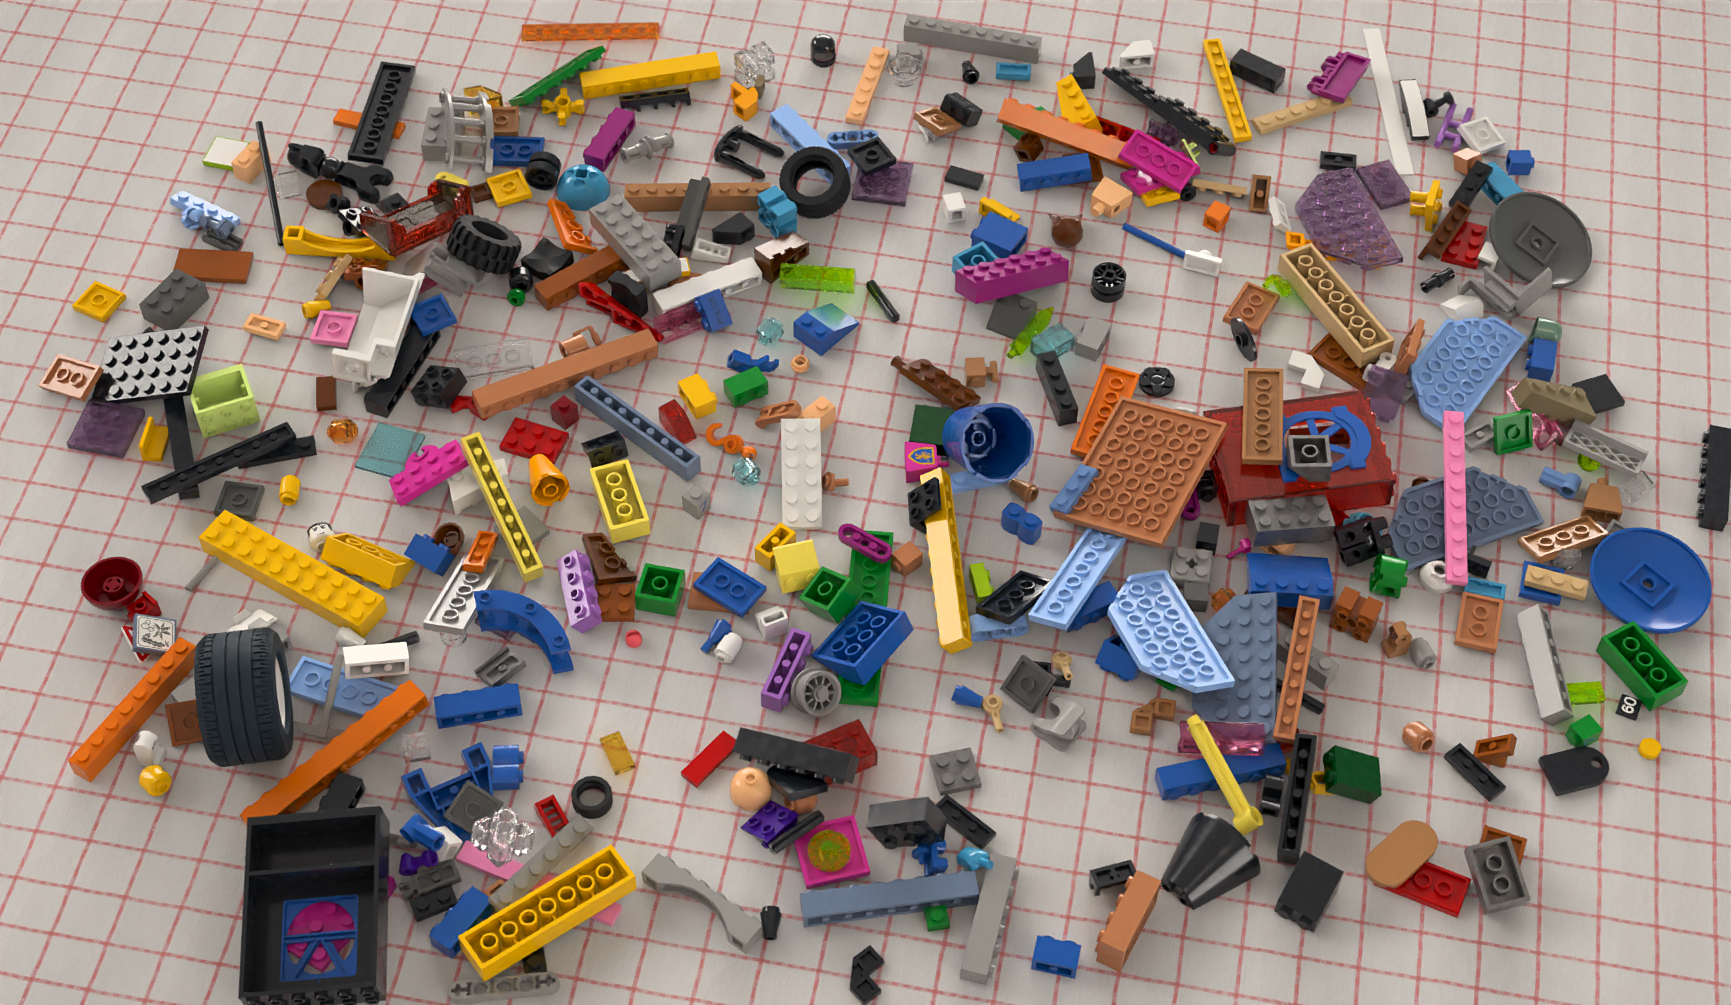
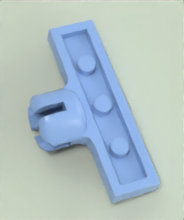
[170,191,241,230]

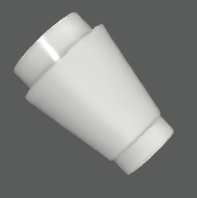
[335,626,368,647]

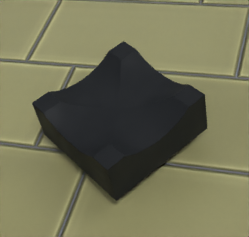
[521,237,574,280]
[608,270,648,318]

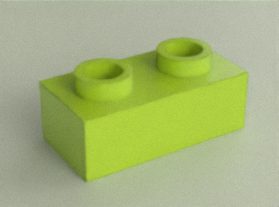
[969,562,995,605]

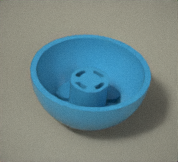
[557,164,610,211]

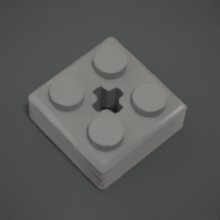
[1170,546,1213,587]

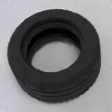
[779,146,851,219]

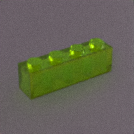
[779,263,857,294]

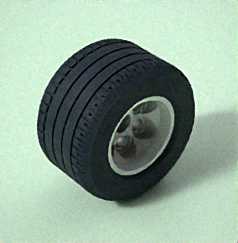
[194,627,293,767]

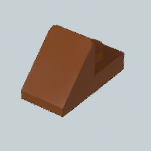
[1473,733,1517,768]

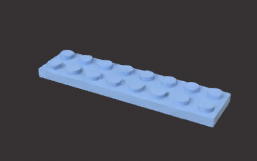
[1028,528,1127,630]

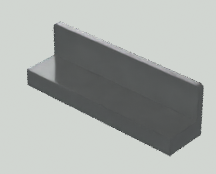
[676,176,711,252]

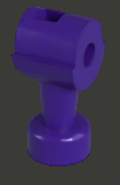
[399,849,438,876]

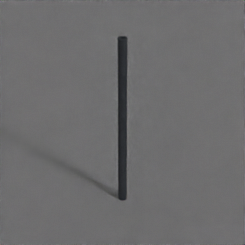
[255,121,284,246]

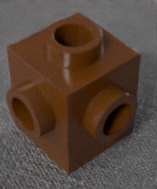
[1013,133,1044,162]

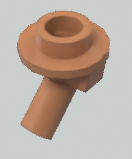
[821,472,849,491]

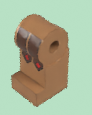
[1381,621,1412,659]

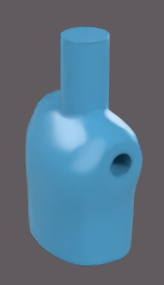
[957,847,994,871]

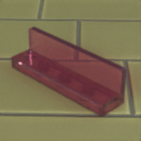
[1177,720,1266,756]

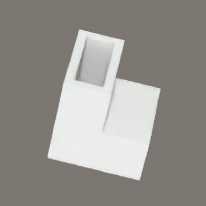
[755,606,789,641]

